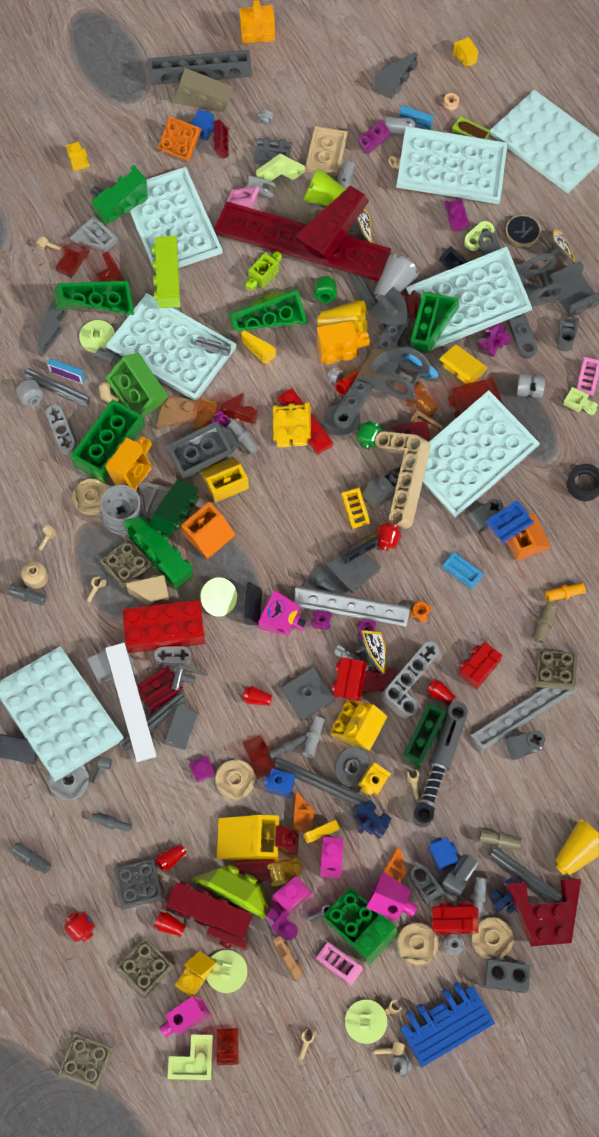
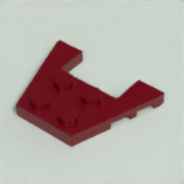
[506,879,581,947]

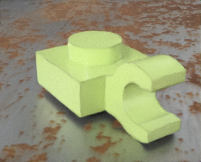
[563,387,598,416]

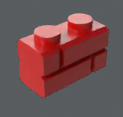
[459,642,503,689]
[332,657,367,702]
[432,902,479,934]

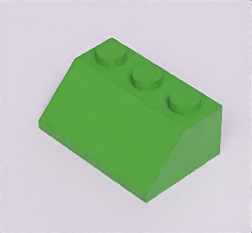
[106,353,168,417]

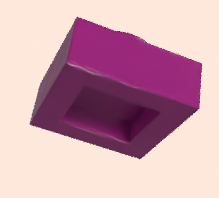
[189,756,215,783]

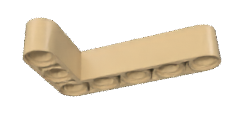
[375,431,431,529]

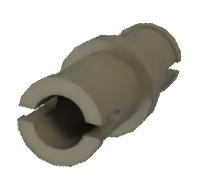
[532,603,558,643]
[479,829,522,851]

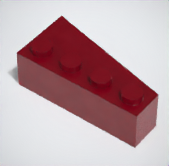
[295,185,369,261]
[161,881,253,939]

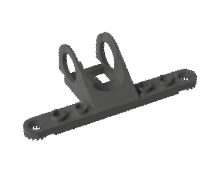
[478,231,567,359]
[334,313,430,429]

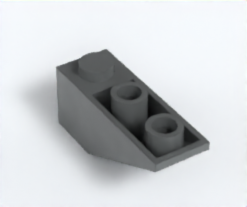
[374,52,418,99]
[362,465,411,508]

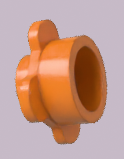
[409,601,432,622]

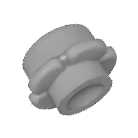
[257,109,274,125]
[328,367,344,384]
[443,934,464,955]
[392,1055,411,1077]

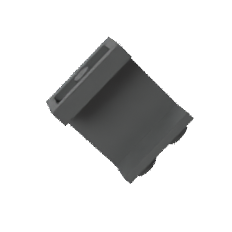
[548,261,599,317]

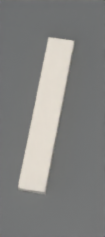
[105,643,156,763]

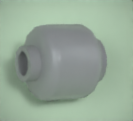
[16,379,43,406]

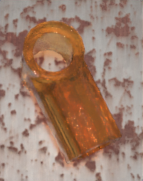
[403,381,439,417]
[193,397,220,432]

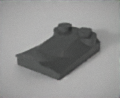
[166,421,239,479]

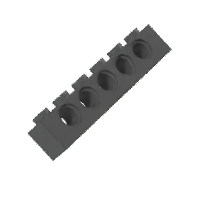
[148,50,252,85]

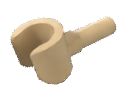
[36,236,62,251]
[38,524,56,551]
[86,576,106,602]
[407,770,420,800]
[384,1000,402,1015]
[298,1027,317,1060]
[374,1042,405,1056]

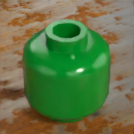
[314,276,337,303]
[356,421,383,450]

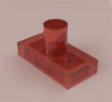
[97,251,124,282]

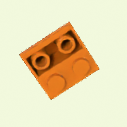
[181,502,236,560]
[507,514,552,561]

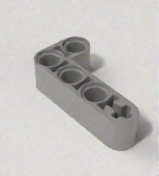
[381,642,439,719]

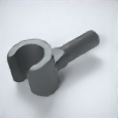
[92,757,112,784]
[307,902,334,921]

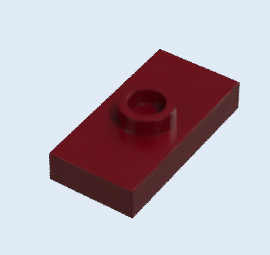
[213,119,229,159]
[391,421,430,443]
[362,668,397,693]
[275,826,299,855]
[234,860,276,882]
[206,926,248,952]

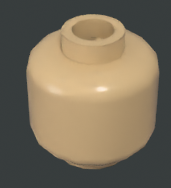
[21,561,48,589]

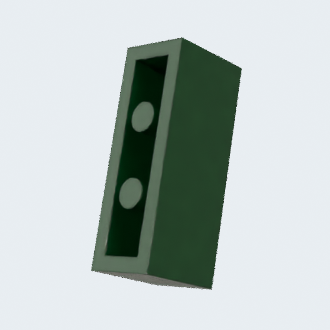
[151,480,199,536]
[402,703,446,770]

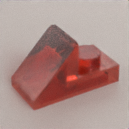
[56,243,90,278]
[400,290,422,319]
[220,393,258,425]
[242,735,276,779]
[217,1028,239,1066]

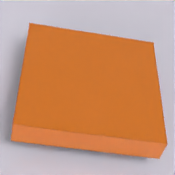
[157,116,202,162]

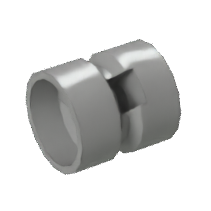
[516,372,545,399]

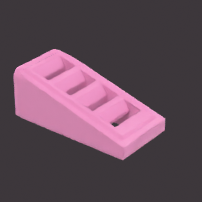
[576,357,599,396]
[315,941,363,985]

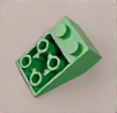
[322,887,398,965]

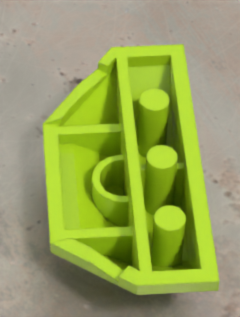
[192,865,270,920]

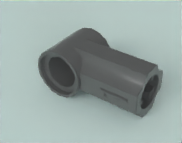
[441,854,479,898]

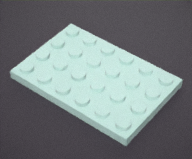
[489,90,599,194]
[396,126,507,204]
[130,167,222,275]
[406,247,532,350]
[106,293,236,401]
[413,390,540,518]
[0,646,124,782]

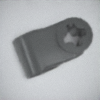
[557,315,579,351]
[466,499,503,533]
[505,730,545,760]
[409,865,445,906]

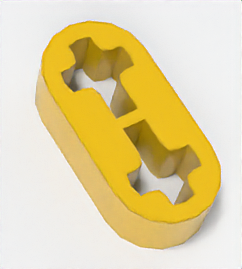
[303,819,340,844]

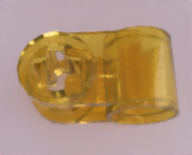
[267,858,303,886]

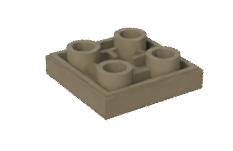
[99,538,154,590]
[535,649,578,690]
[115,937,175,997]
[58,1032,114,1090]

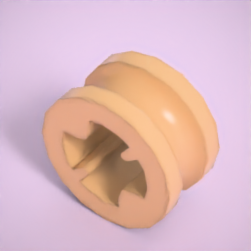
[443,93,459,110]

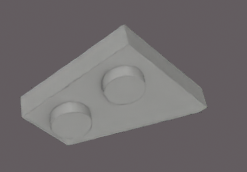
[69,216,119,252]
[139,481,171,520]

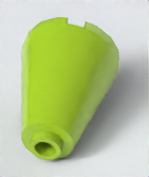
[304,169,346,206]

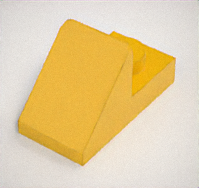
[174,951,217,997]

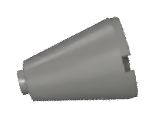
[373,253,420,302]

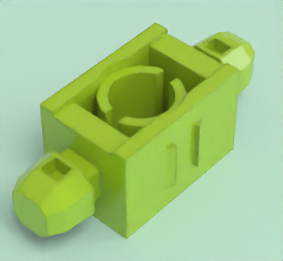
[245,251,282,291]

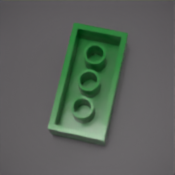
[70,399,145,483]

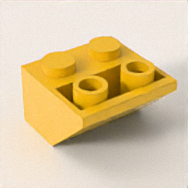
[439,345,488,385]
[200,456,249,503]
[329,700,387,751]

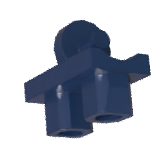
[352,800,391,839]
[489,877,519,914]

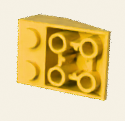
[216,815,280,861]

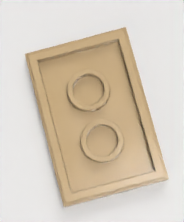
[305,126,348,177]

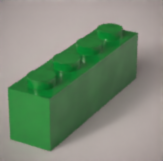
[53,281,134,315]
[226,286,308,331]
[124,516,193,590]

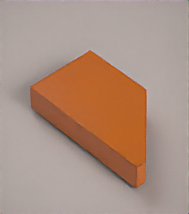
[292,792,314,832]
[383,847,407,883]

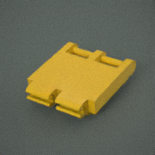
[273,402,311,448]

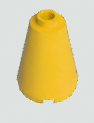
[317,300,368,332]
[555,818,599,875]

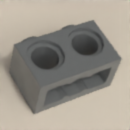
[484,957,531,993]

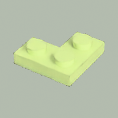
[256,154,305,181]
[168,1035,213,1080]

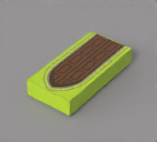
[451,116,490,139]

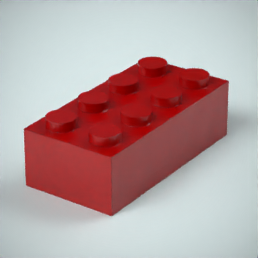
[122,600,206,653]

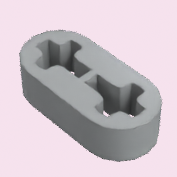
[154,646,192,666]

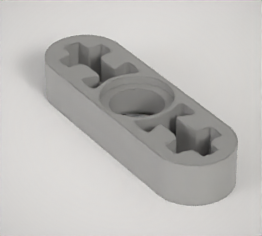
[46,405,76,455]

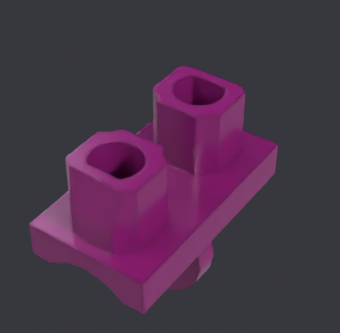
[358,119,392,154]
[444,198,469,232]
[478,322,511,357]
[265,908,298,941]

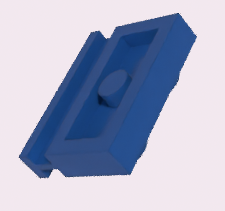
[486,500,534,544]

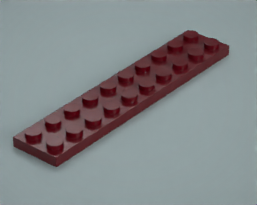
[214,201,391,281]

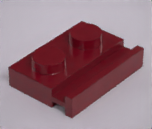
[136,666,183,712]

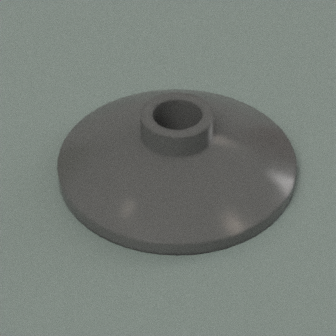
[324,403,361,436]
[335,747,370,787]

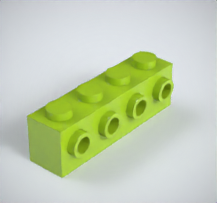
[152,236,181,308]

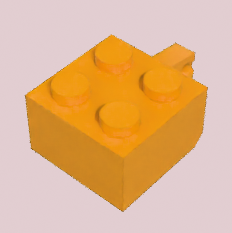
[239,0,275,44]
[317,321,370,364]
[105,436,152,491]

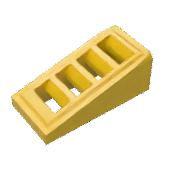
[241,330,276,364]
[341,487,370,529]

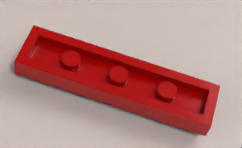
[277,388,333,455]

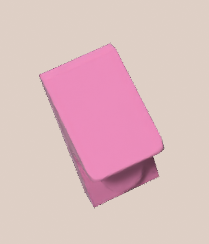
[227,186,259,209]

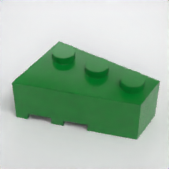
[92,165,148,225]
[411,291,459,353]

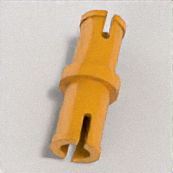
[545,582,586,602]

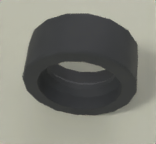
[567,464,599,502]

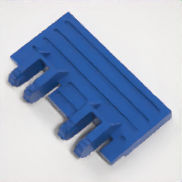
[400,982,495,1068]

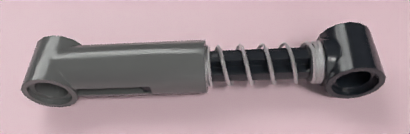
[413,701,468,828]

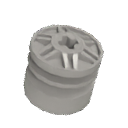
[100,485,141,535]

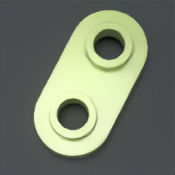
[464,221,495,251]

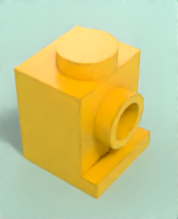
[453,37,479,67]
[65,141,90,171]
[357,762,391,796]

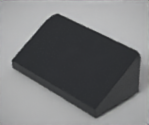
[439,246,468,270]
[339,534,378,564]
[244,582,262,625]
[0,734,37,764]

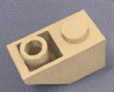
[126,575,170,606]

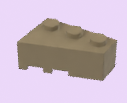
[172,68,233,112]

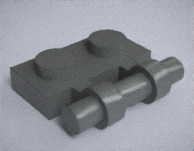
[254,137,292,165]

